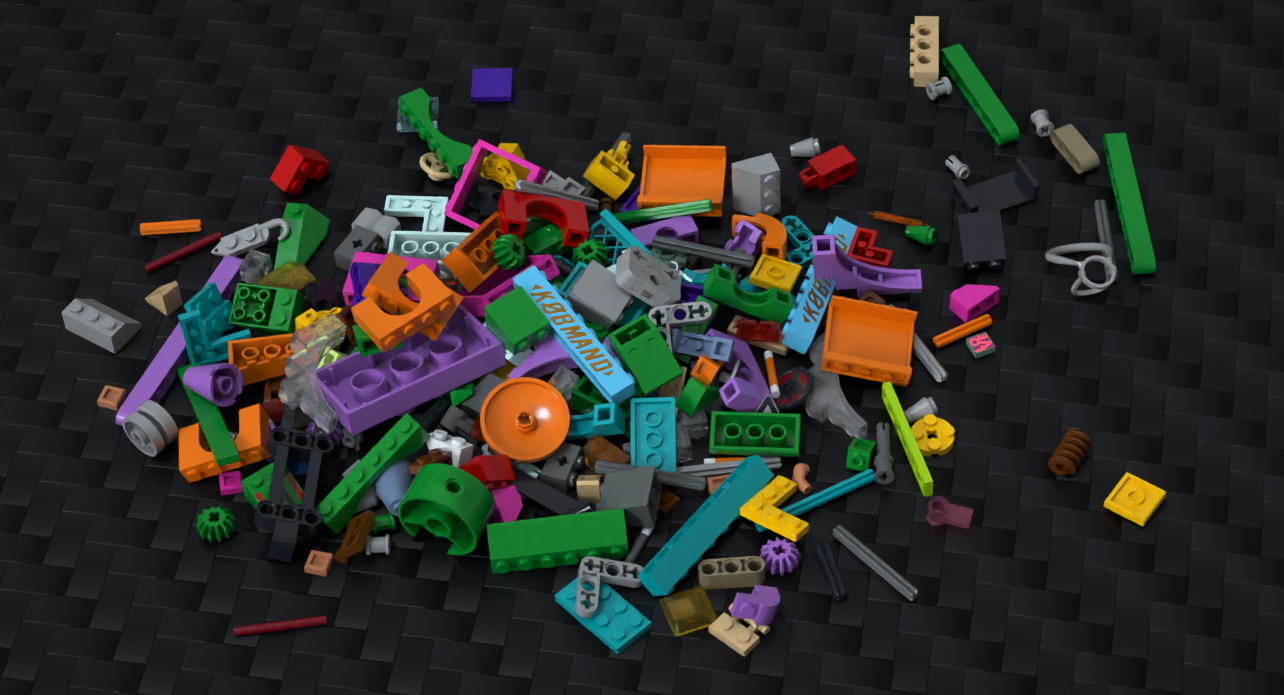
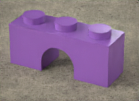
[630,214,699,250]

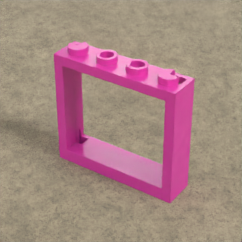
[444,139,548,229]
[458,255,560,317]

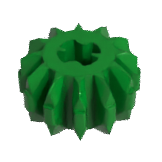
[491,234,527,271]
[572,238,609,266]
[196,505,236,543]

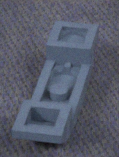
[660,326,735,362]

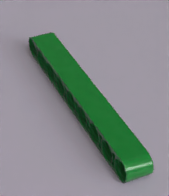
[1103,132,1156,275]

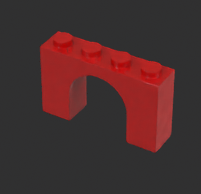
[498,189,589,248]

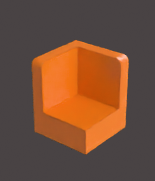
[690,354,724,385]

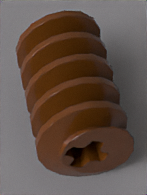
[1048,428,1093,476]

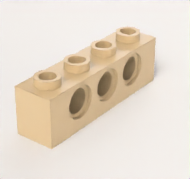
[910,16,939,87]

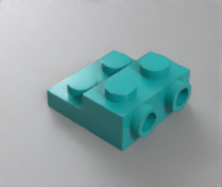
[183,282,235,341]

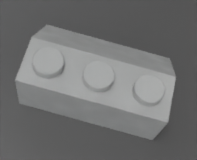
[732,153,780,216]
[61,299,142,354]

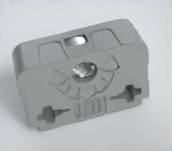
[615,245,681,307]

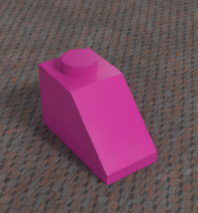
[949,284,1000,323]
[490,485,523,523]

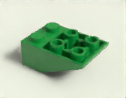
[228,283,305,335]
[608,313,683,396]

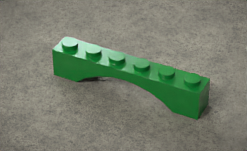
[399,88,481,181]
[315,413,431,534]

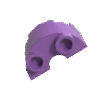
[724,219,765,268]

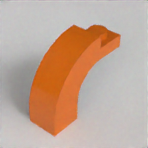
[732,213,787,261]

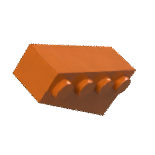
[228,331,319,386]

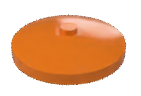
[480,377,570,463]

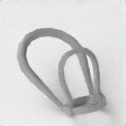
[1045,243,1116,296]

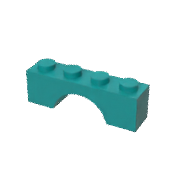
[565,403,626,441]

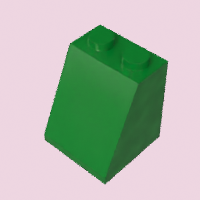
[484,286,551,356]

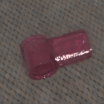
[927,496,973,529]

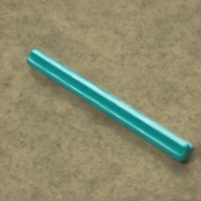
[755,469,875,532]

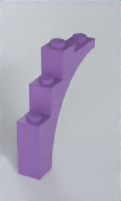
[812,235,922,300]
[508,334,628,380]

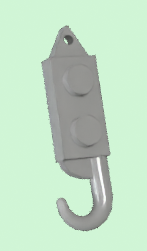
[211,218,289,257]

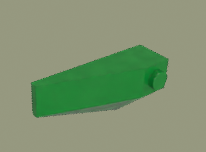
[272,203,331,283]

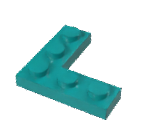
[178,309,252,366]

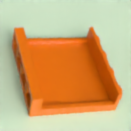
[637,145,727,217]
[821,295,917,387]

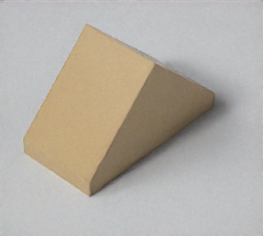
[145,281,183,316]
[577,475,601,504]

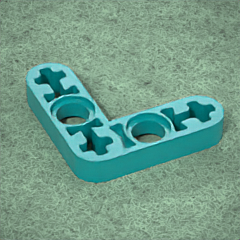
[782,216,814,270]

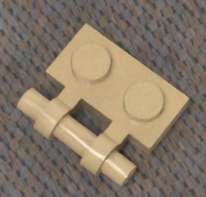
[709,602,770,657]

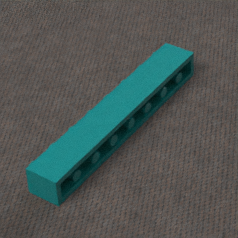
[637,455,774,596]

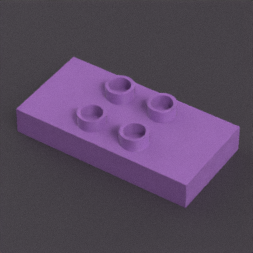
[308,305,507,436]

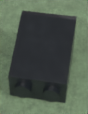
[953,210,1007,271]

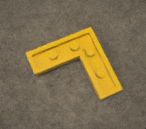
[740,475,809,542]

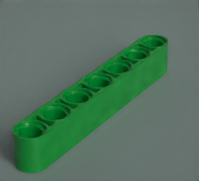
[939,44,1020,145]

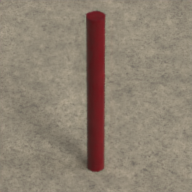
[144,231,222,273]
[234,615,327,636]

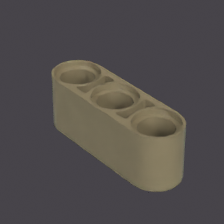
[1050,124,1100,174]
[698,556,765,590]

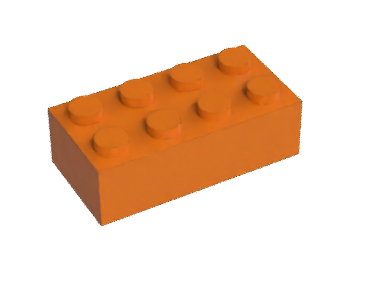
[441,211,524,293]

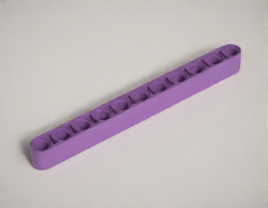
[116,255,248,426]

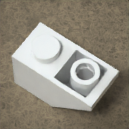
[425,430,474,468]

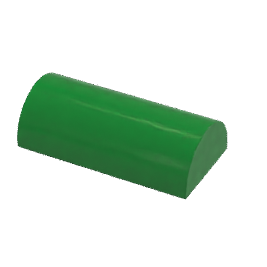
[709,411,801,457]

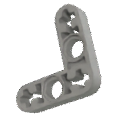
[648,301,712,354]
[575,556,643,618]

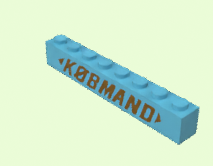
[781,216,858,355]
[512,265,636,405]

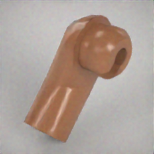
[792,463,812,495]

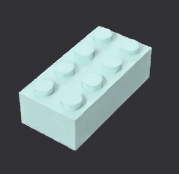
[388,231,471,277]

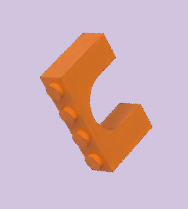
[362,251,464,341]
[351,263,456,353]
[179,404,270,483]

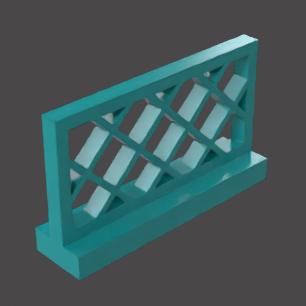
[571,209,654,265]

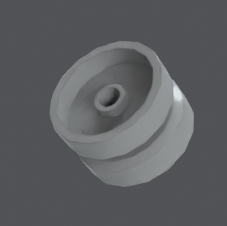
[122,400,179,457]

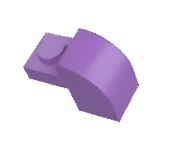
[730,585,780,626]

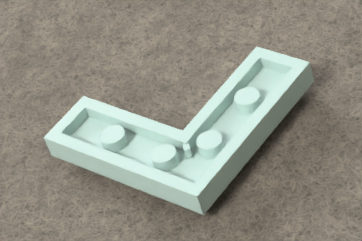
[384,195,449,232]

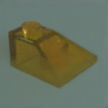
[256,261,316,298]
[659,585,718,637]

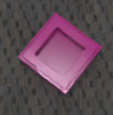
[219,470,243,495]

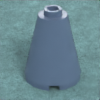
[372,458,413,516]

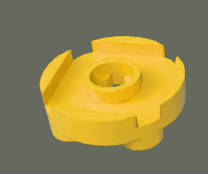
[911,414,955,457]

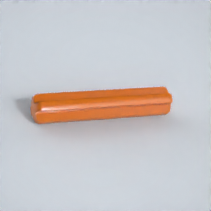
[140,219,202,235]
[933,314,992,348]

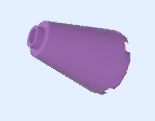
[183,363,243,407]

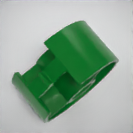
[397,463,495,555]

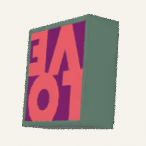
[966,332,996,358]

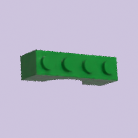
[703,264,793,326]

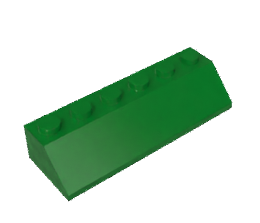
[486,508,628,574]

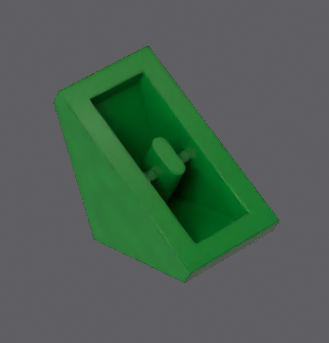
[676,377,721,418]

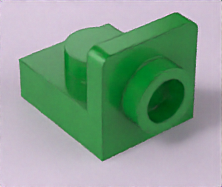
[846,437,876,471]

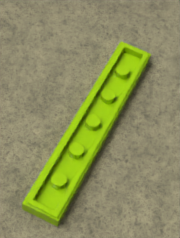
[882,381,933,497]

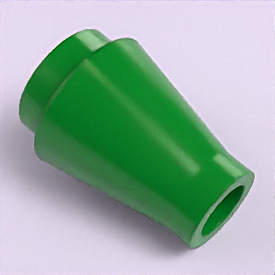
[905,225,938,246]

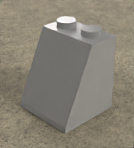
[563,260,635,329]

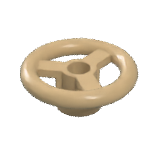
[419,152,455,181]

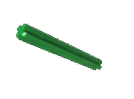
[613,199,713,225]

